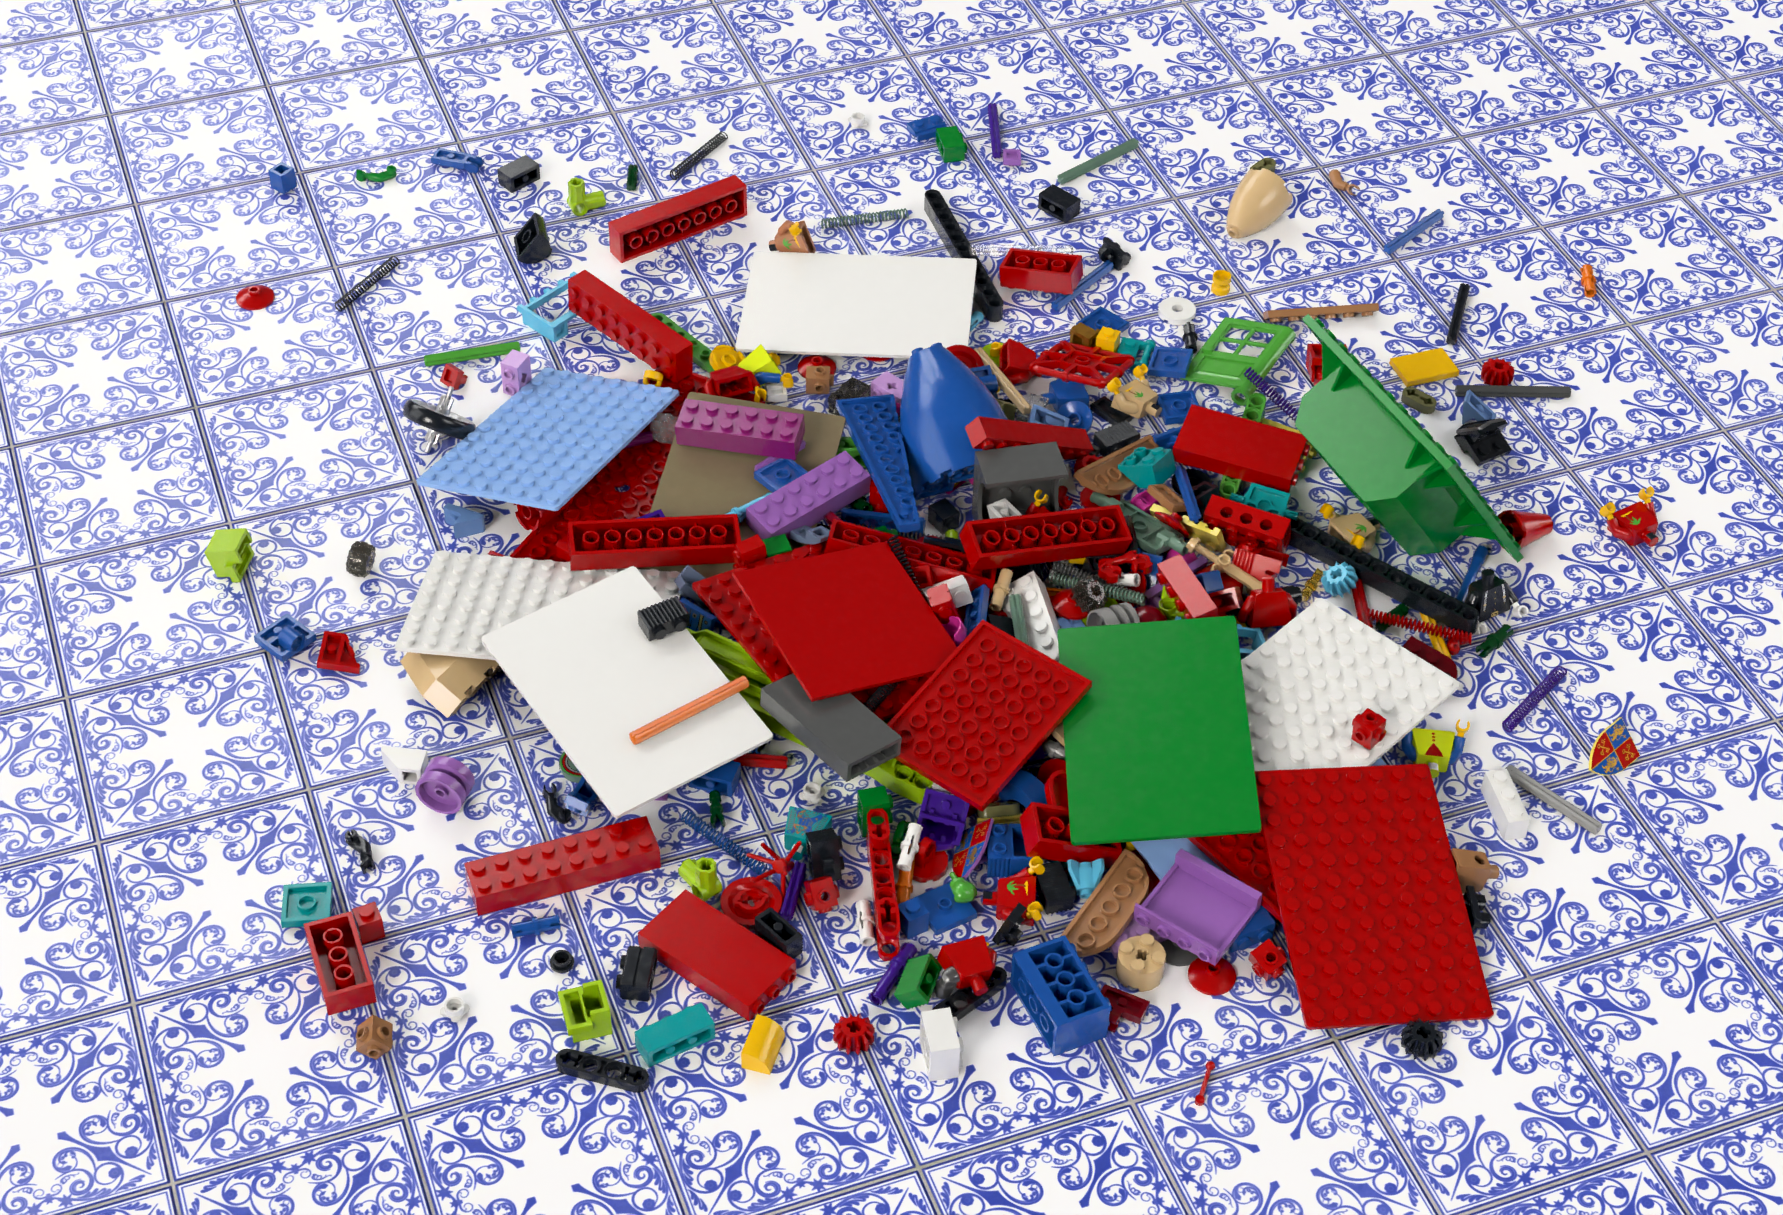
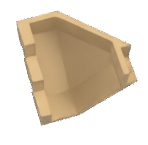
[400,652,501,718]

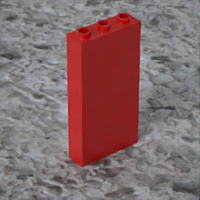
[1173,404,1310,493]
[638,889,797,1021]

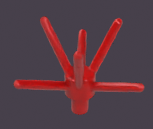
[747,841,802,902]

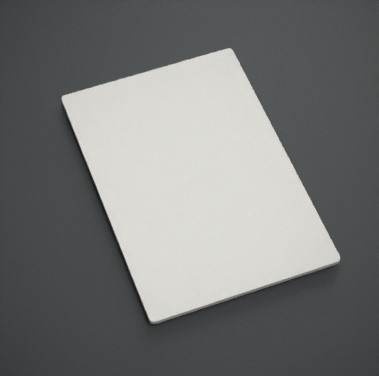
[735,251,977,358]
[395,550,681,660]
[481,566,773,818]
[1241,598,1460,771]

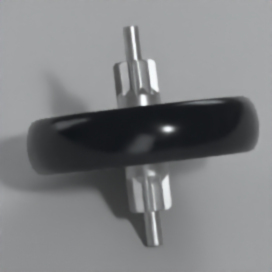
[403,386,476,453]

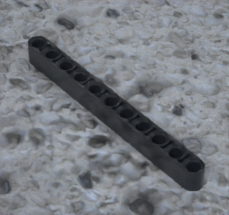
[924,189,1003,322]
[1289,518,1479,635]

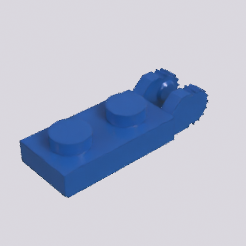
[431,148,484,174]

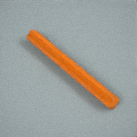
[629,675,749,745]

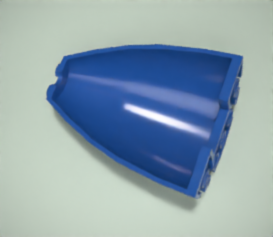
[900,343,1008,501]

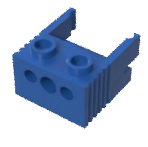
[986,823,1033,878]

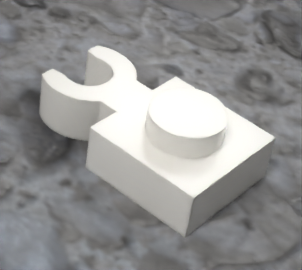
[766,382,787,403]

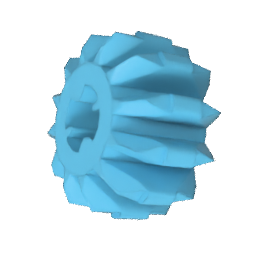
[1321,561,1358,598]

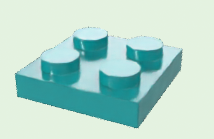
[281,882,333,928]

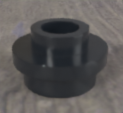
[550,950,574,973]

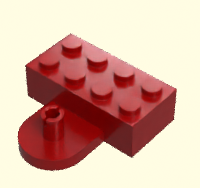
[1020,770,1122,868]

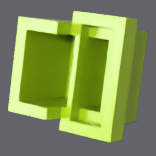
[204,528,254,583]
[557,979,612,1043]

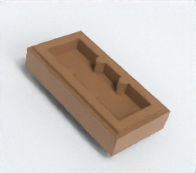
[1147,484,1186,513]

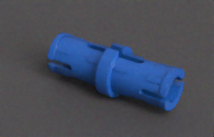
[510,914,561,939]

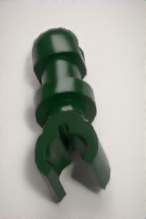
[709,790,726,829]

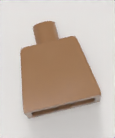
[1451,848,1499,894]

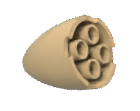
[1226,168,1293,239]

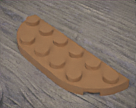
[1073,435,1158,496]
[1060,849,1149,957]

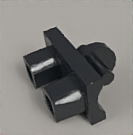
[1098,237,1131,271]
[1463,885,1491,932]

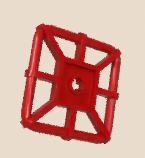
[1029,340,1135,389]

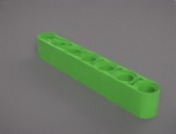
[1219,393,1266,499]

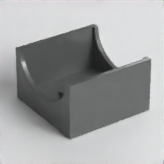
[972,442,1069,520]

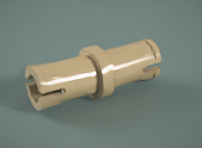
[989,569,1013,612]

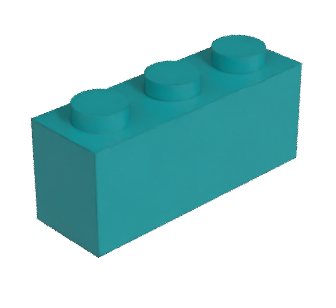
[634,1002,715,1068]

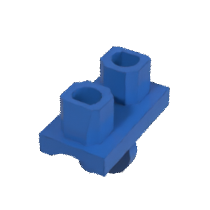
[1151,426,1182,451]

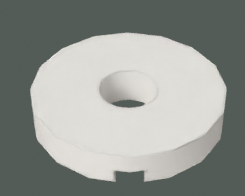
[1158,297,1196,325]

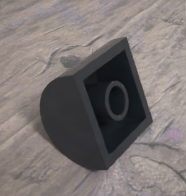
[514,212,552,264]

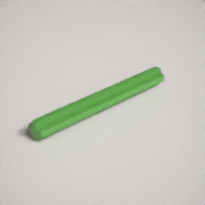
[424,341,521,367]

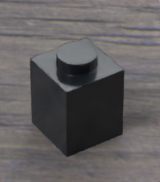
[928,498,960,535]

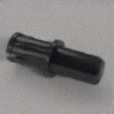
[1182,322,1198,354]

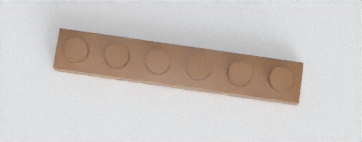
[1263,303,1379,323]

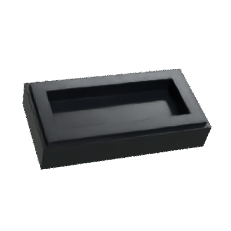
[1090,396,1132,426]

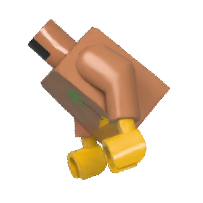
[769,220,816,253]

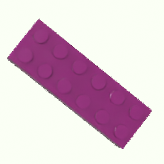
[675,399,805,460]

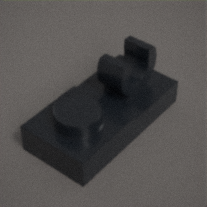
[992,903,1027,946]

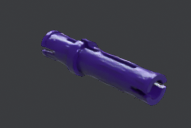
[869,942,917,1005]

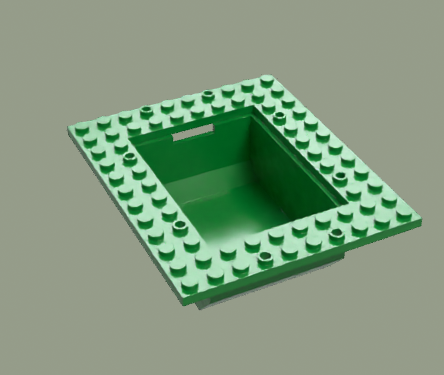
[1295,314,1524,563]

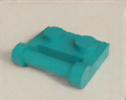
[1114,337,1156,370]

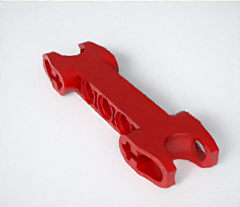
[866,808,900,961]

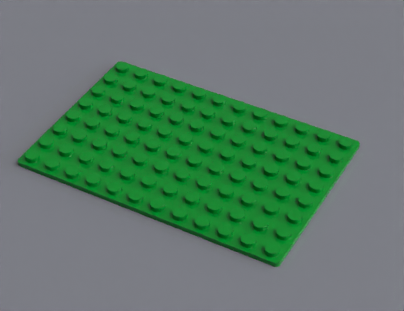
[1057,616,1261,846]

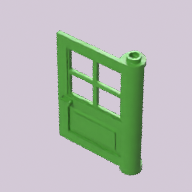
[1180,317,1296,406]

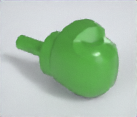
[949,872,977,903]

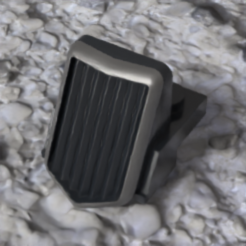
[1454,418,1512,466]

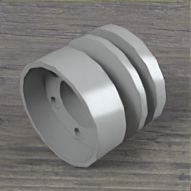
[1086,602,1140,627]

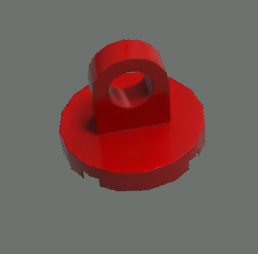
[912,837,948,883]

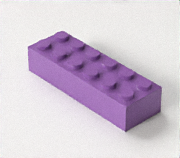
[746,451,871,540]

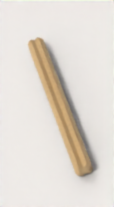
[974,347,1032,415]

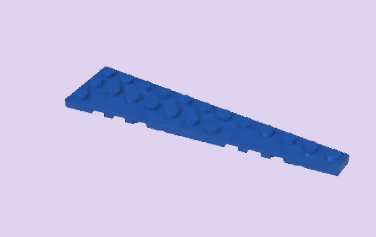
[836,394,920,533]

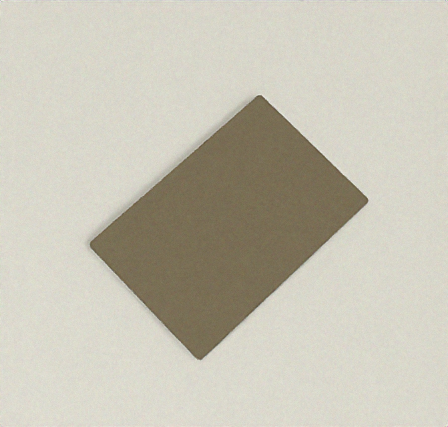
[637,392,846,578]

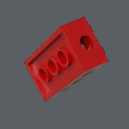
[1203,494,1291,553]

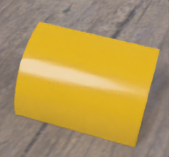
[741,1014,785,1075]

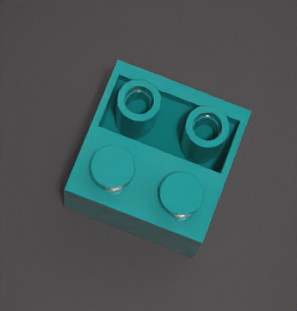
[1117,447,1176,488]

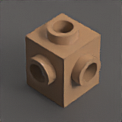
[806,366,834,394]
[356,1015,393,1060]

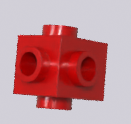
[1351,708,1386,750]
[804,876,840,914]
[1248,939,1287,981]

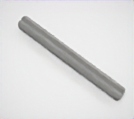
[1505,765,1602,835]

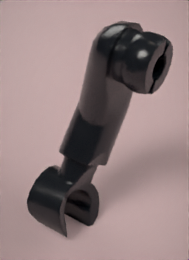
[542,783,572,824]
[345,829,376,874]

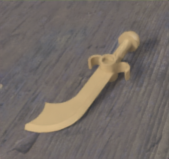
[1186,537,1262,590]

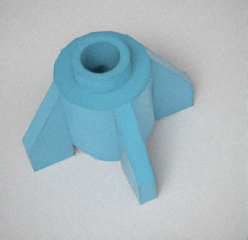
[1067,858,1105,899]

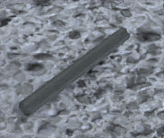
[1455,385,1571,398]

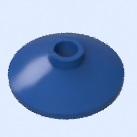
[1057,401,1093,432]

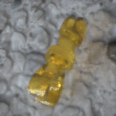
[1301,568,1323,602]

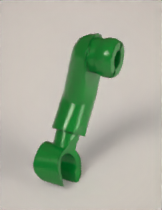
[356,165,397,182]
[891,820,913,860]

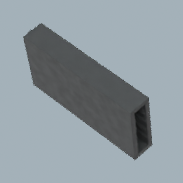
[760,673,902,782]

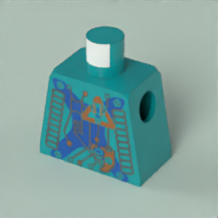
[784,806,832,860]

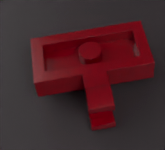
[1100,984,1150,1033]

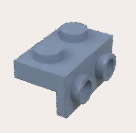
[674,565,712,613]

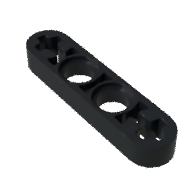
[932,966,1007,1021]
[555,1048,649,1093]

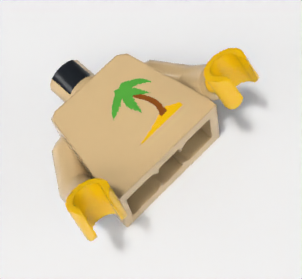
[1107,364,1162,419]
[1319,503,1380,553]

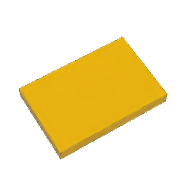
[1389,348,1460,387]

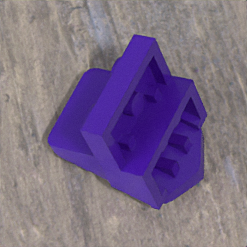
[917,787,970,852]

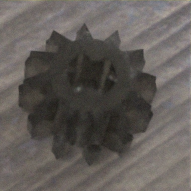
[345,541,376,578]
[1071,576,1108,614]

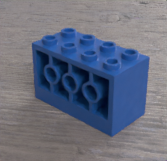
[1010,935,1112,1056]

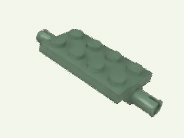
[1090,492,1188,556]

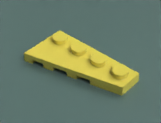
[1150,504,1227,553]

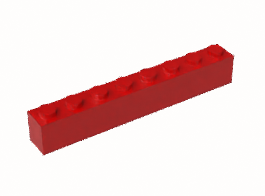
[965,416,1094,460]

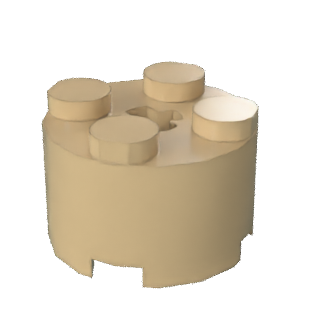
[1116,933,1166,992]

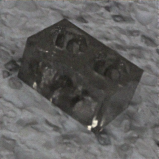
[828,377,871,416]

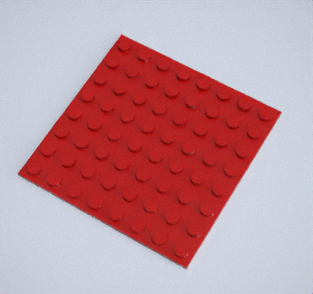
[732,541,957,702]

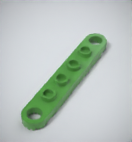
[651,313,715,374]

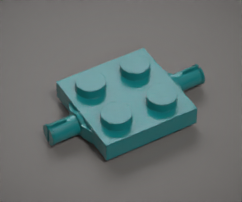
[1229,483,1299,521]

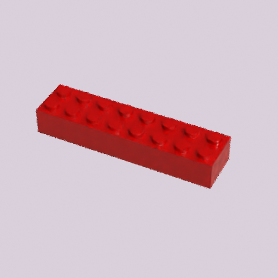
[608,175,747,263]
[568,270,693,384]
[959,505,1133,571]
[567,514,741,571]
[824,519,997,603]
[464,816,661,916]

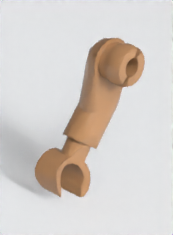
[1329,169,1360,196]

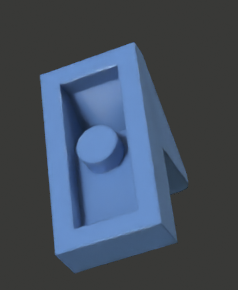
[1462,389,1496,424]
[1028,404,1070,427]
[444,503,486,539]

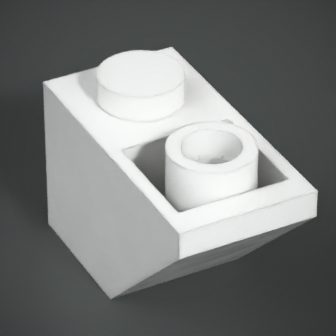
[381,746,429,785]

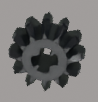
[1401,1018,1443,1061]

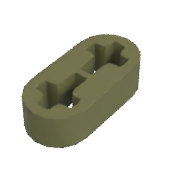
[1250,158,1276,172]
[1401,387,1436,414]
[977,801,1021,818]

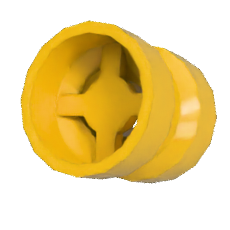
[1211,270,1231,296]

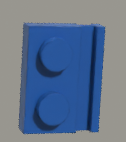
[907,115,946,142]

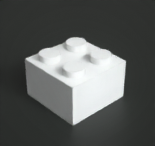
[919,1007,964,1082]

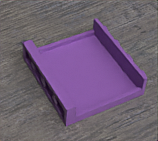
[1133,848,1262,966]

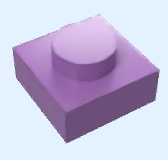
[1002,149,1021,166]

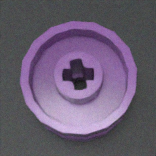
[415,756,475,814]

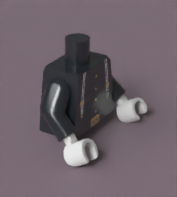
[1464,569,1529,635]

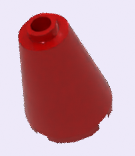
[514,497,573,531]
[1498,510,1553,549]

